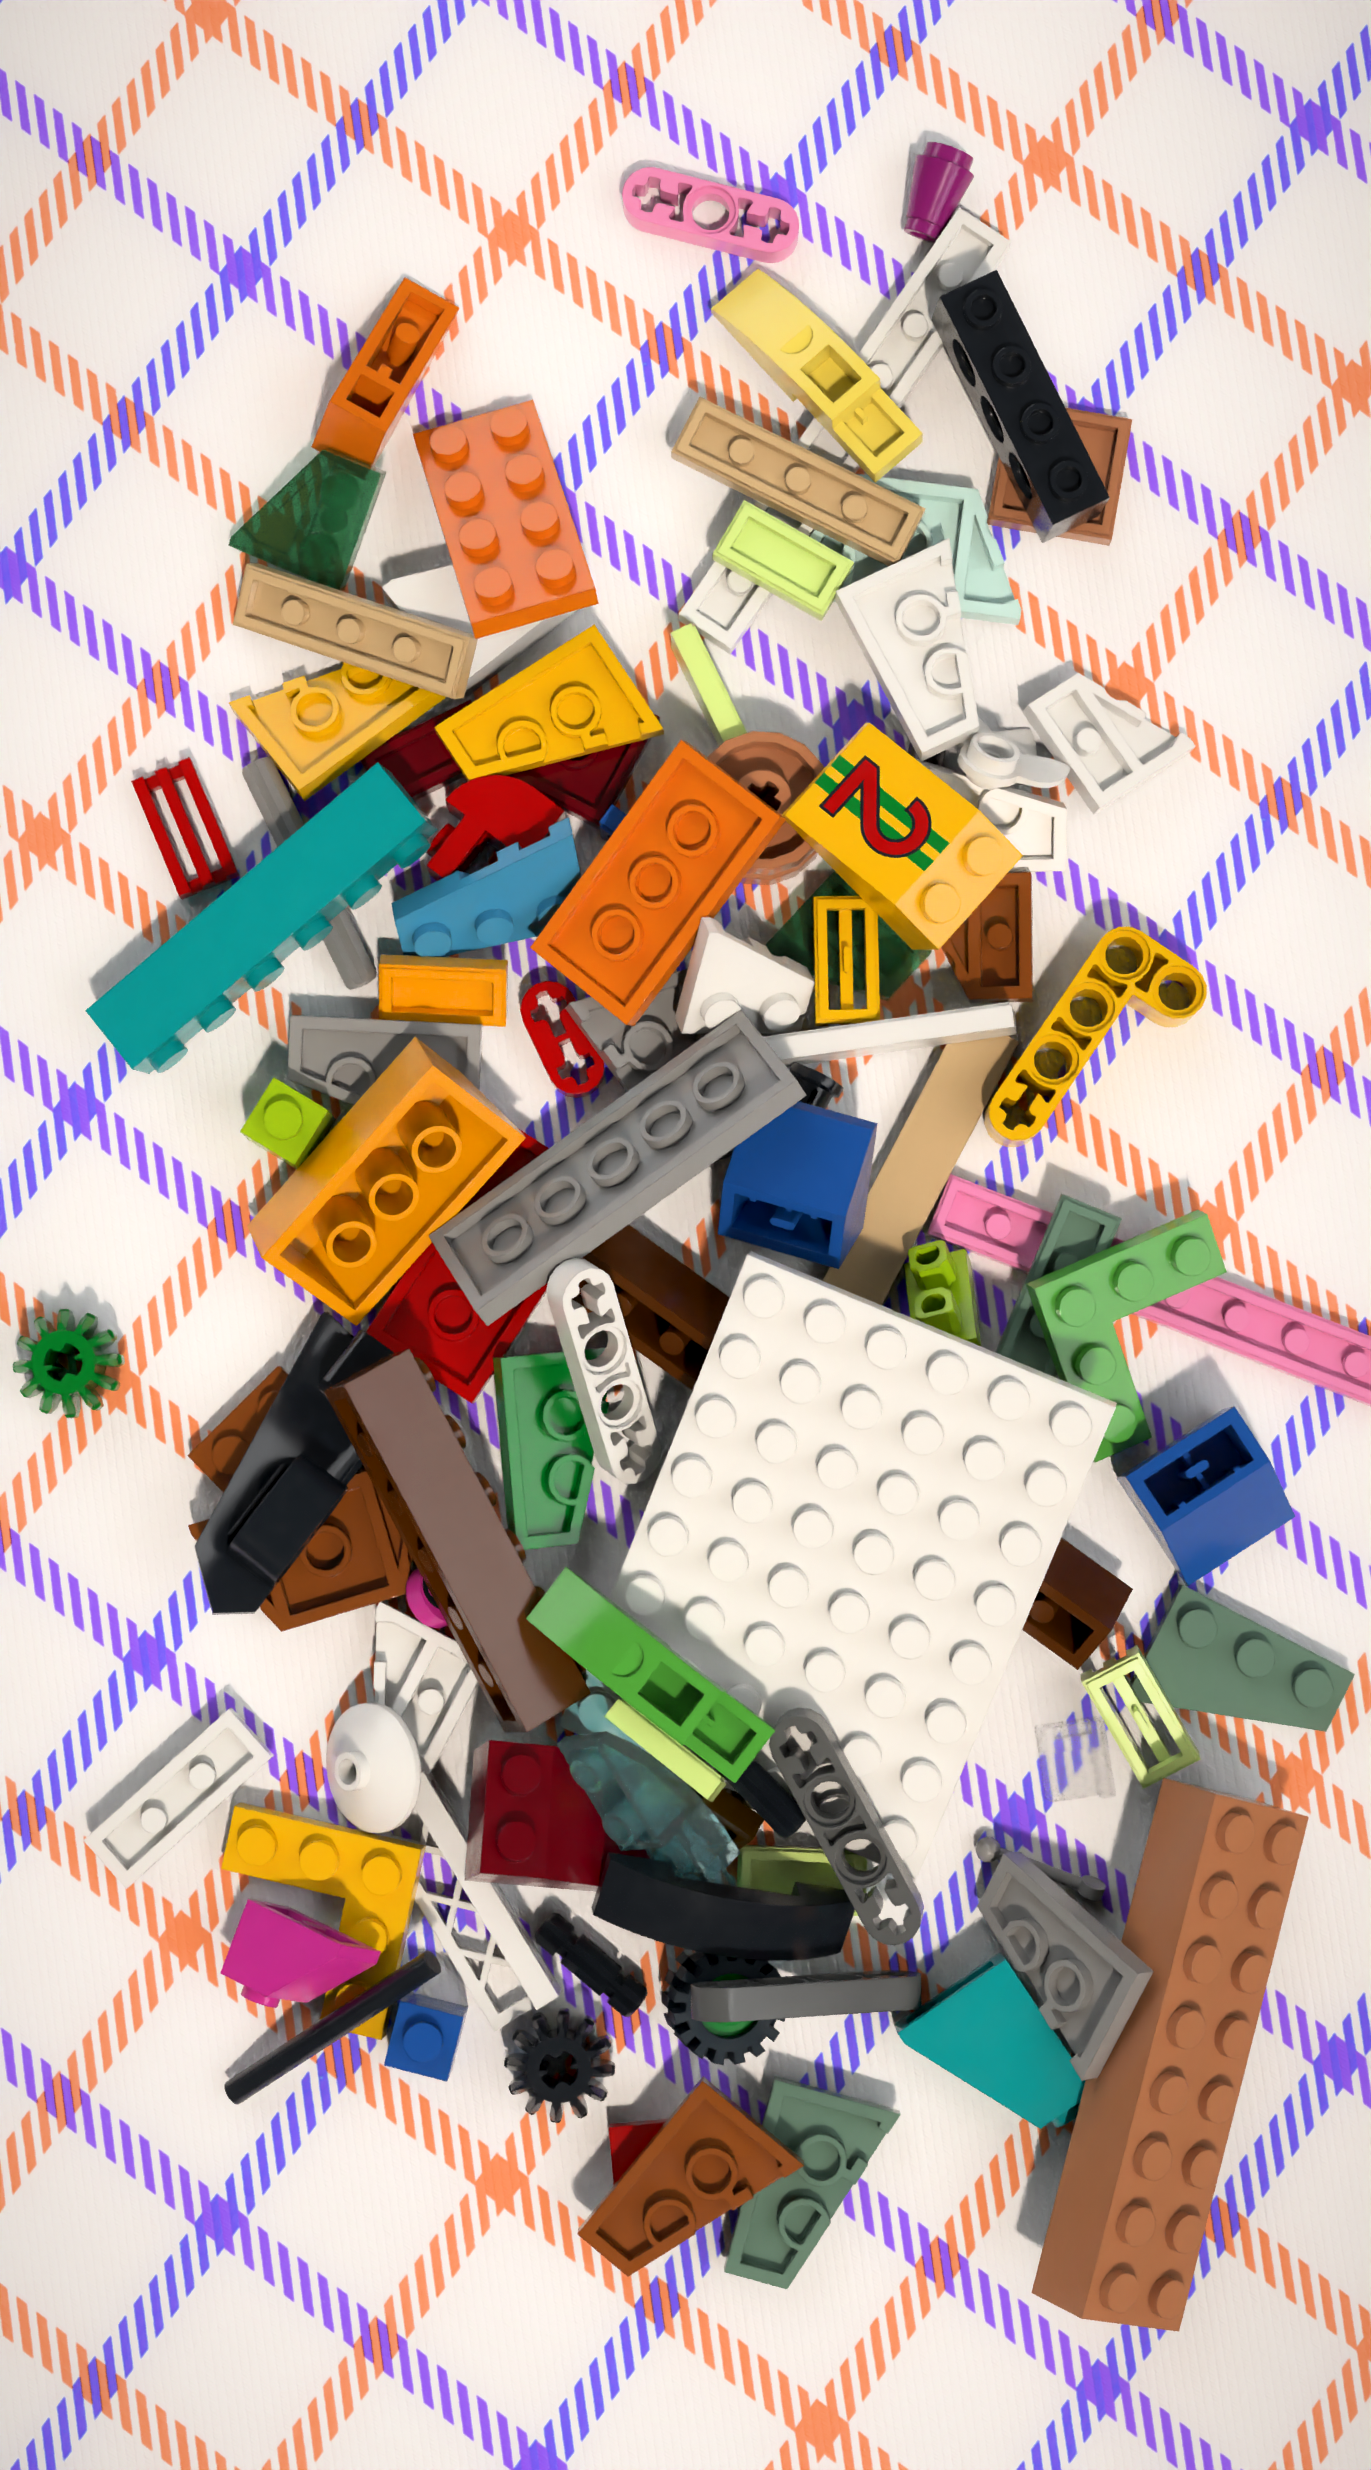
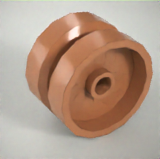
[708,731,824,885]

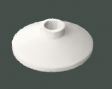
[326,1702,421,1833]

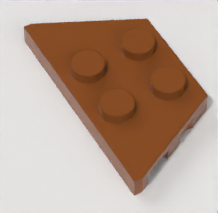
[188,1471,413,1632]

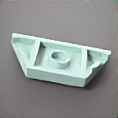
[810,474,1022,625]

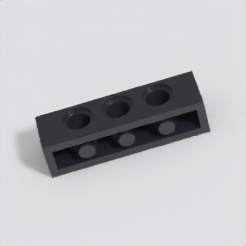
[931,270,1110,543]

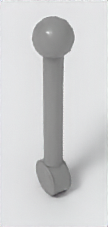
[975,1837,1106,1901]

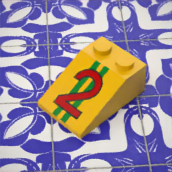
[782,722,1023,950]

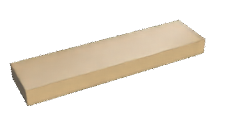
[671,397,926,566]
[233,563,478,700]

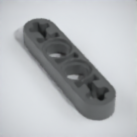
[769,1707,924,1946]
[691,1970,921,2022]

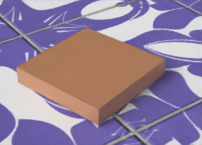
[987,408,1133,546]

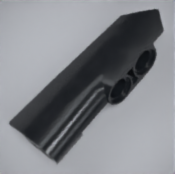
[194,1312,394,1615]

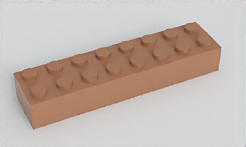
[1031,1778,1309,2332]

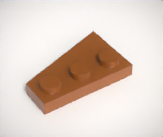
[577,2076,804,2277]

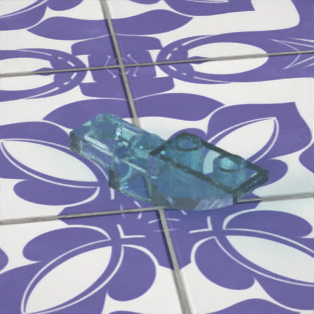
[557,1731,741,1886]

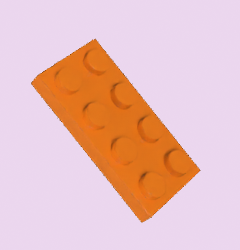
[413,399,599,639]
[530,740,786,1026]

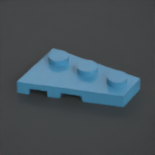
[391,817,581,957]

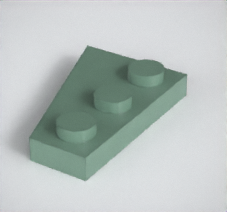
[1130,1584,1355,1732]
[724,2076,901,2289]

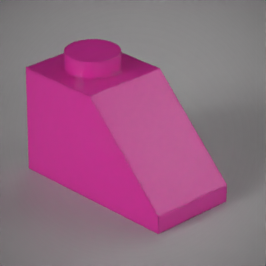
[220,1899,381,2008]

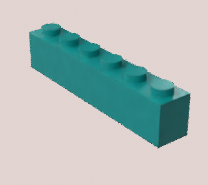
[85,762,438,1074]

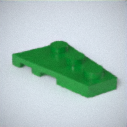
[493,1347,610,1550]

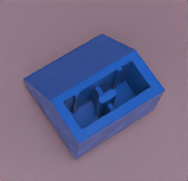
[718,1101,878,1269]
[1117,1406,1295,1586]

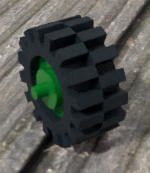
[661,1951,785,2065]

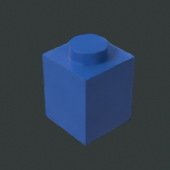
[384,1992,468,2082]

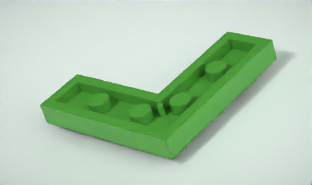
[1026,1210,1227,1463]

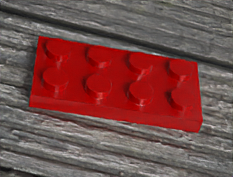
[366,1128,549,1404]

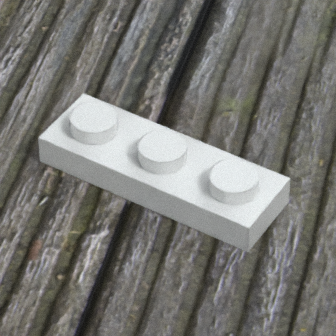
[83,1708,274,1889]

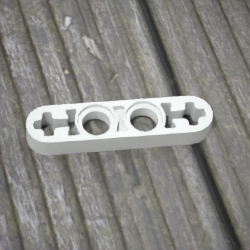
[546,1258,661,1484]

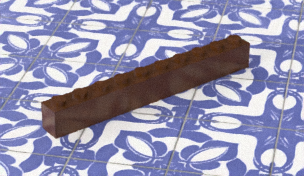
[572,1224,1133,1670]

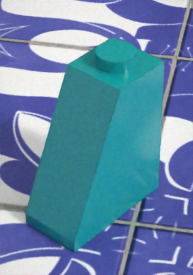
[894,1952,1086,2129]

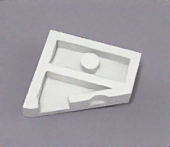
[1022,673,1196,815]
[675,917,815,1034]
[373,1601,478,1775]

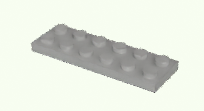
[429,1010,807,1326]

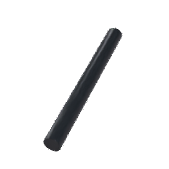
[224,1950,441,2105]

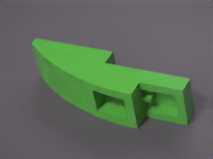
[526,1566,775,1783]

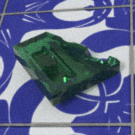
[228,448,387,591]
[765,871,932,1001]

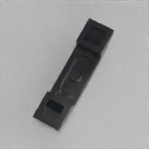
[591,1853,855,1961]

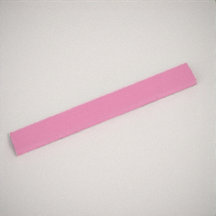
[926,1174,1371,1407]

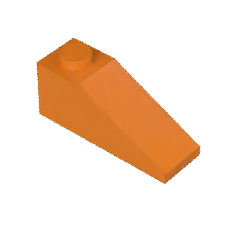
[311,277,460,478]

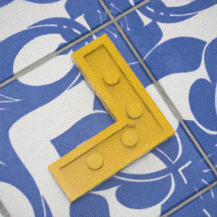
[221,1802,426,2040]

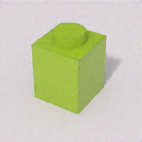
[240,1077,336,1169]

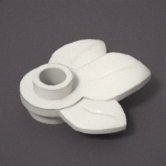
[957,718,1070,790]

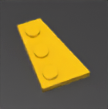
[434,624,664,781]
[228,662,446,801]

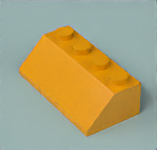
[247,1037,526,1326]

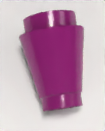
[904,142,974,243]

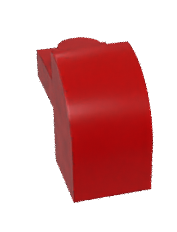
[426,775,566,881]

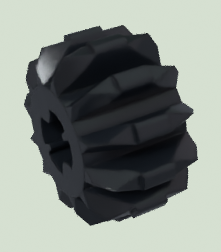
[504,2008,615,2123]

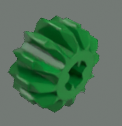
[13,1309,125,1419]

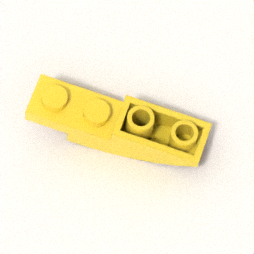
[711,269,923,483]

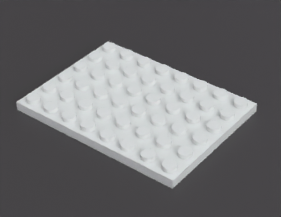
[559,1251,1117,1880]

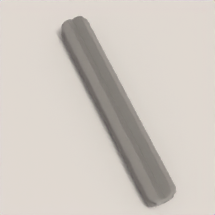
[242,757,376,990]

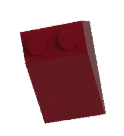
[465,1740,663,1892]

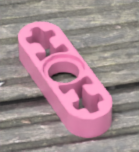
[622,167,799,263]

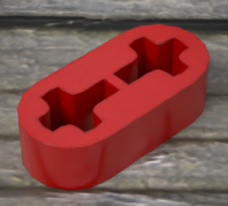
[520,981,605,1098]

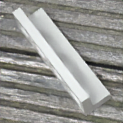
[375,1770,561,2032]

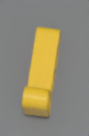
[984,927,1207,1147]

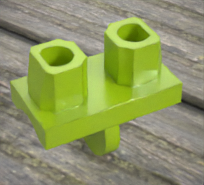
[904,1240,982,1347]

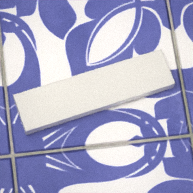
[763,1002,1017,1067]

